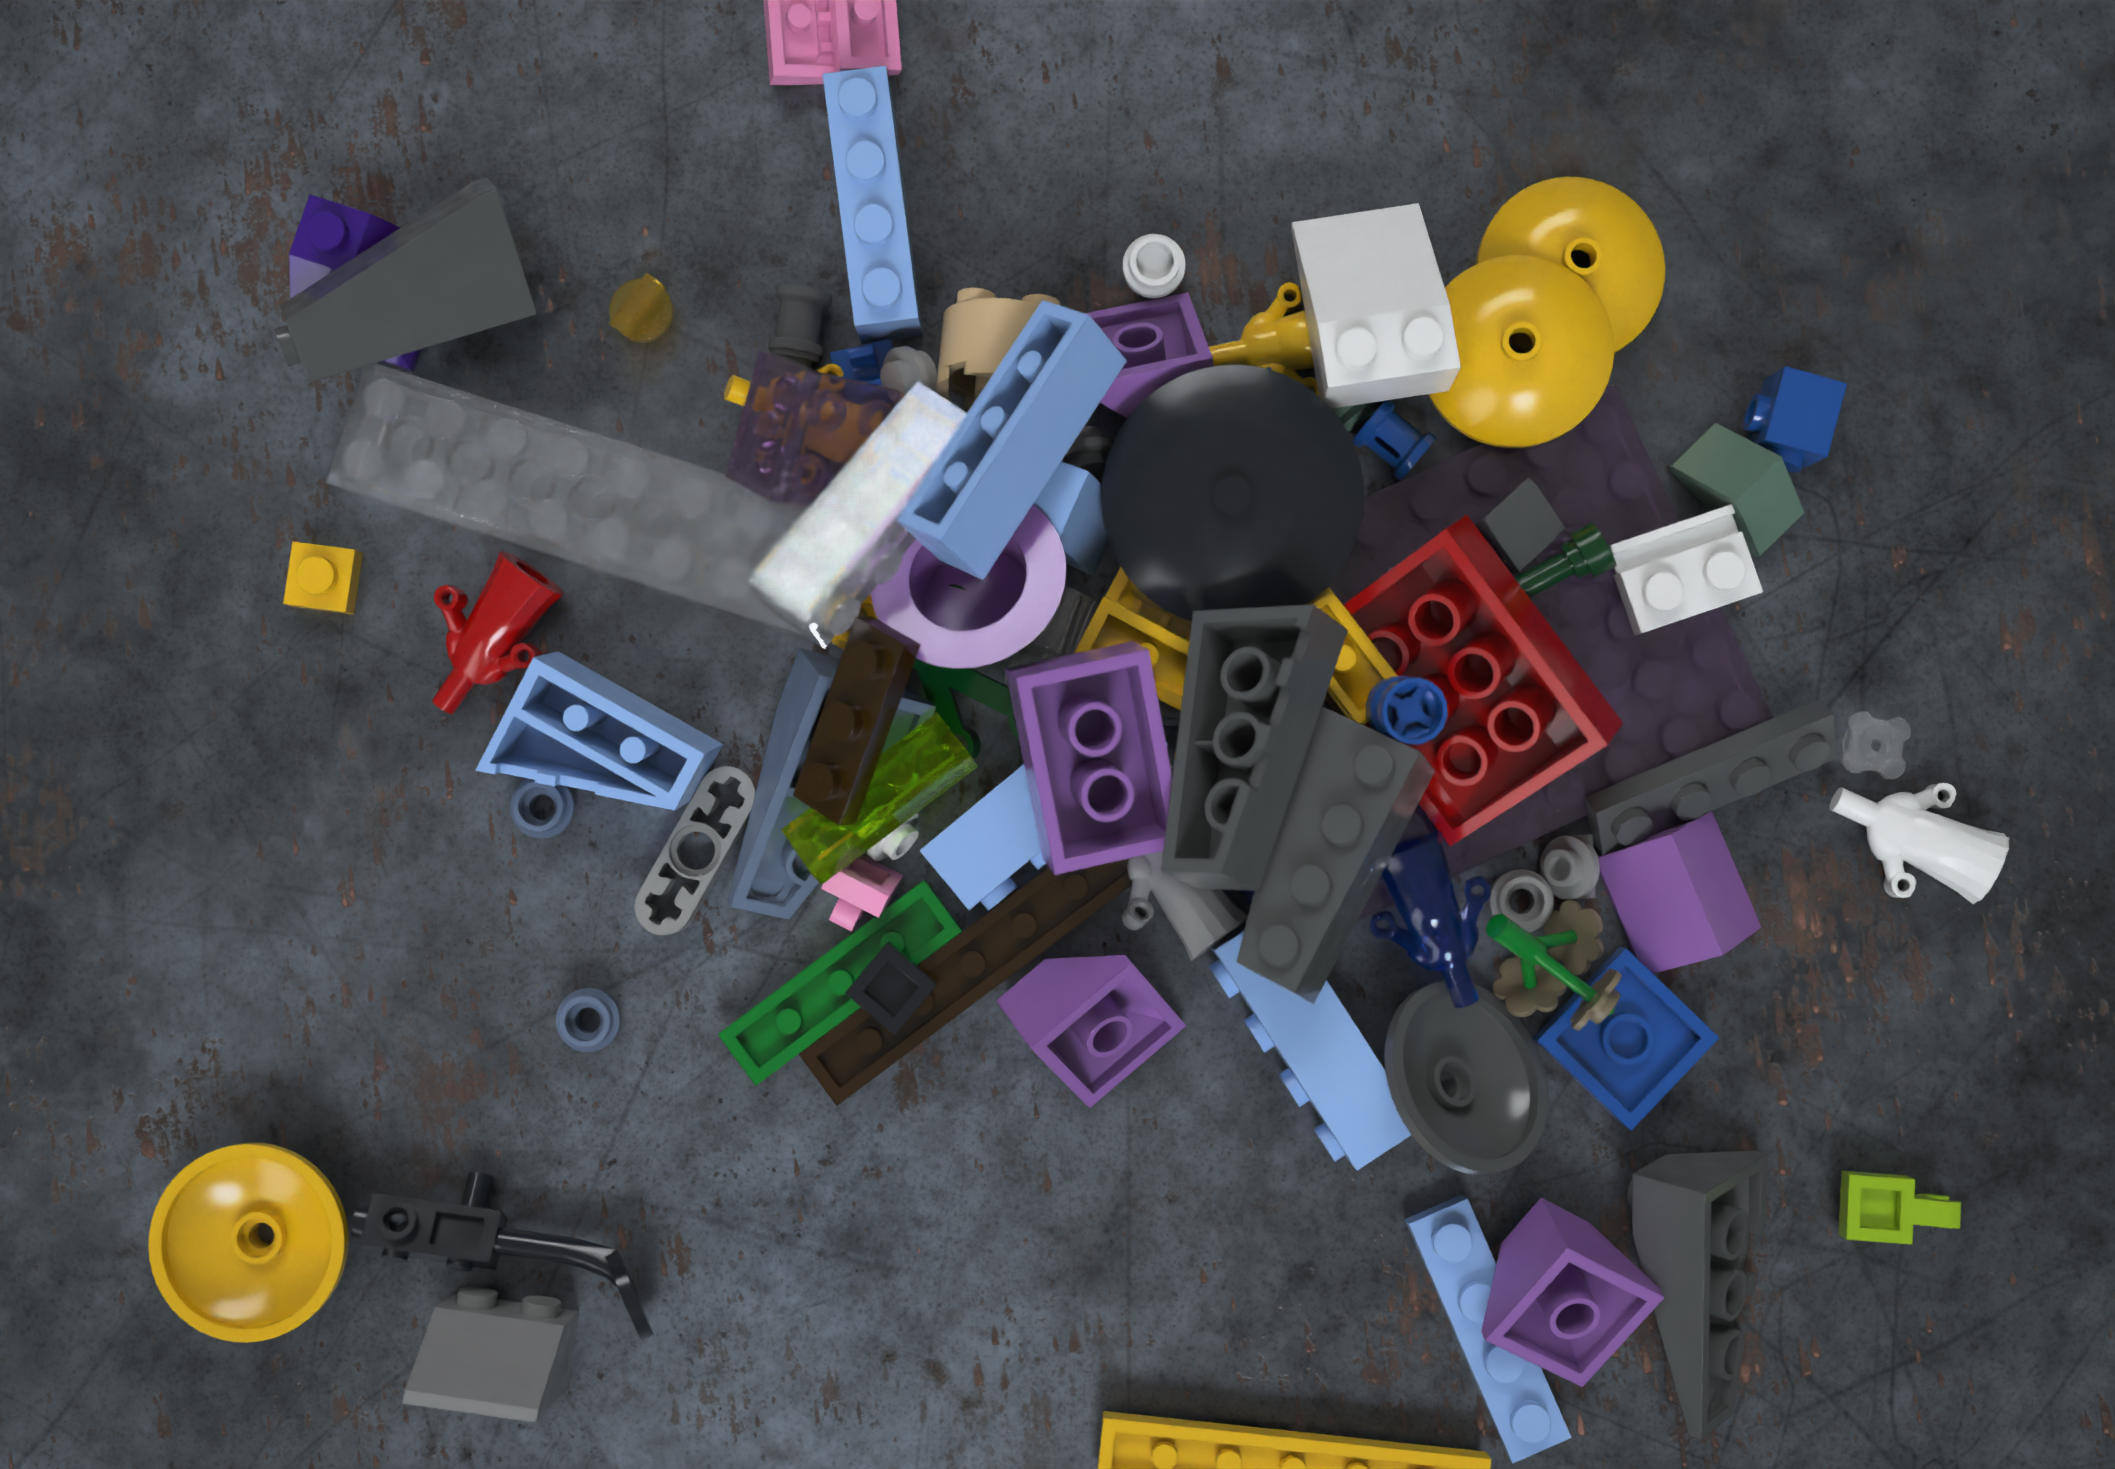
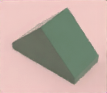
[1668,423,1805,558]

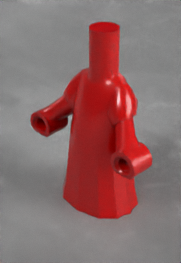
[432,551,565,714]

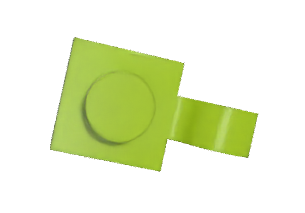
[1838,1171,1961,1244]

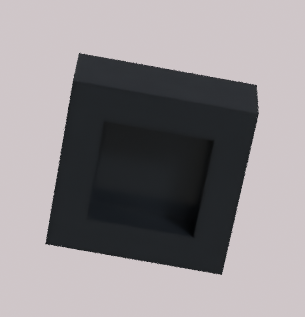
[845,942,938,1035]

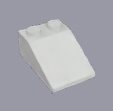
[1291,203,1461,409]

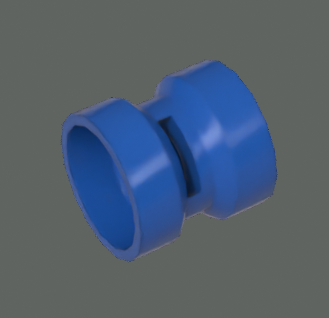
[1365,676,1448,745]

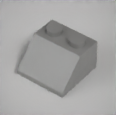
[402,1287,579,1423]

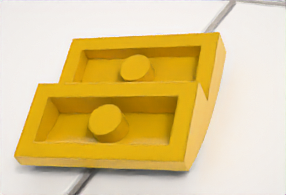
[1073,567,1192,711]

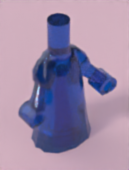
[1370,831,1491,1008]

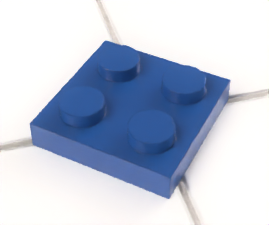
[1532,947,1719,1131]

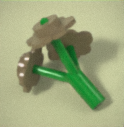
[1486,900,1622,1031]

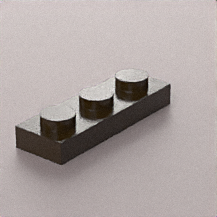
[792,616,921,826]

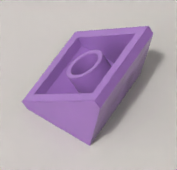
[1598,811,1762,974]

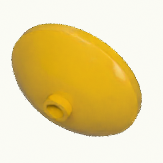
[1476,177,1665,353]
[1427,255,1614,448]
[148,1143,349,1342]

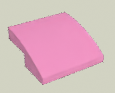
[763,0,902,85]

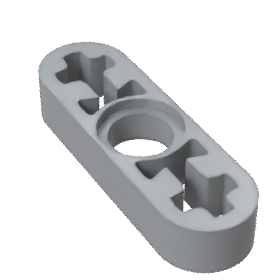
[634,766,757,935]

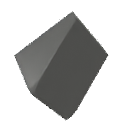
[1475,477,1566,573]

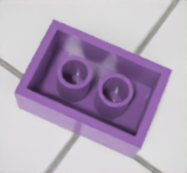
[1005,641,1172,875]

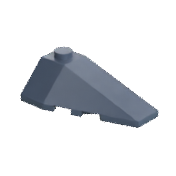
[727,648,936,920]

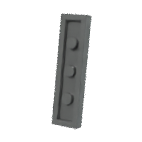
[1584,699,1836,855]

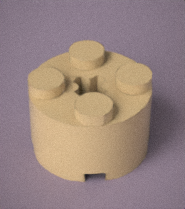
[936,288,1060,410]

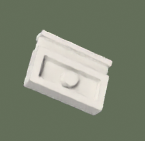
[1608,504,1763,635]

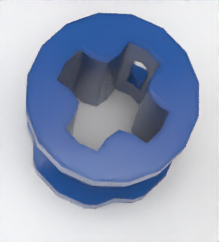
[1352,400,1437,482]

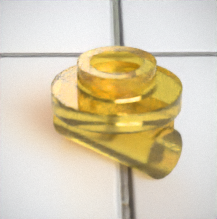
[608,273,674,343]

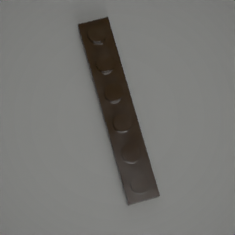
[799,859,1132,1106]

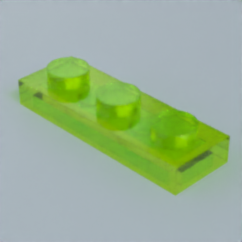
[781,712,978,885]

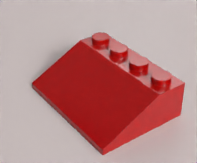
[1343,514,1624,847]

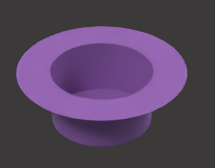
[870,505,1066,668]

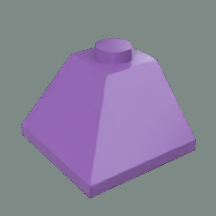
[1085,292,1213,418]
[996,955,1186,1108]
[1481,1198,1665,1387]

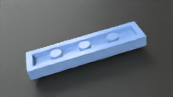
[1405,1194,1572,1464]

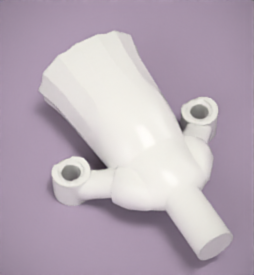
[1829,783,2009,904]

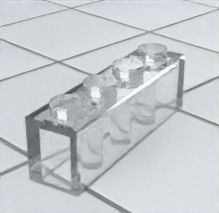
[747,381,967,649]

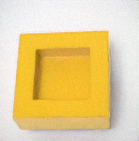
[283,541,363,615]

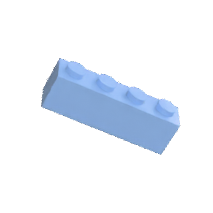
[822,66,923,344]
[896,300,1127,580]
[919,742,1168,911]
[1208,924,1411,1170]

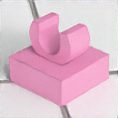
[821,847,904,932]

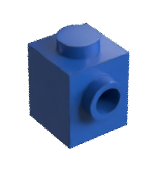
[1743,366,1847,472]

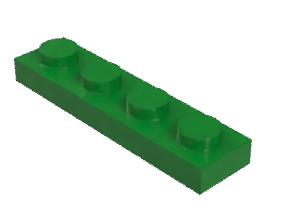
[717,879,963,1086]

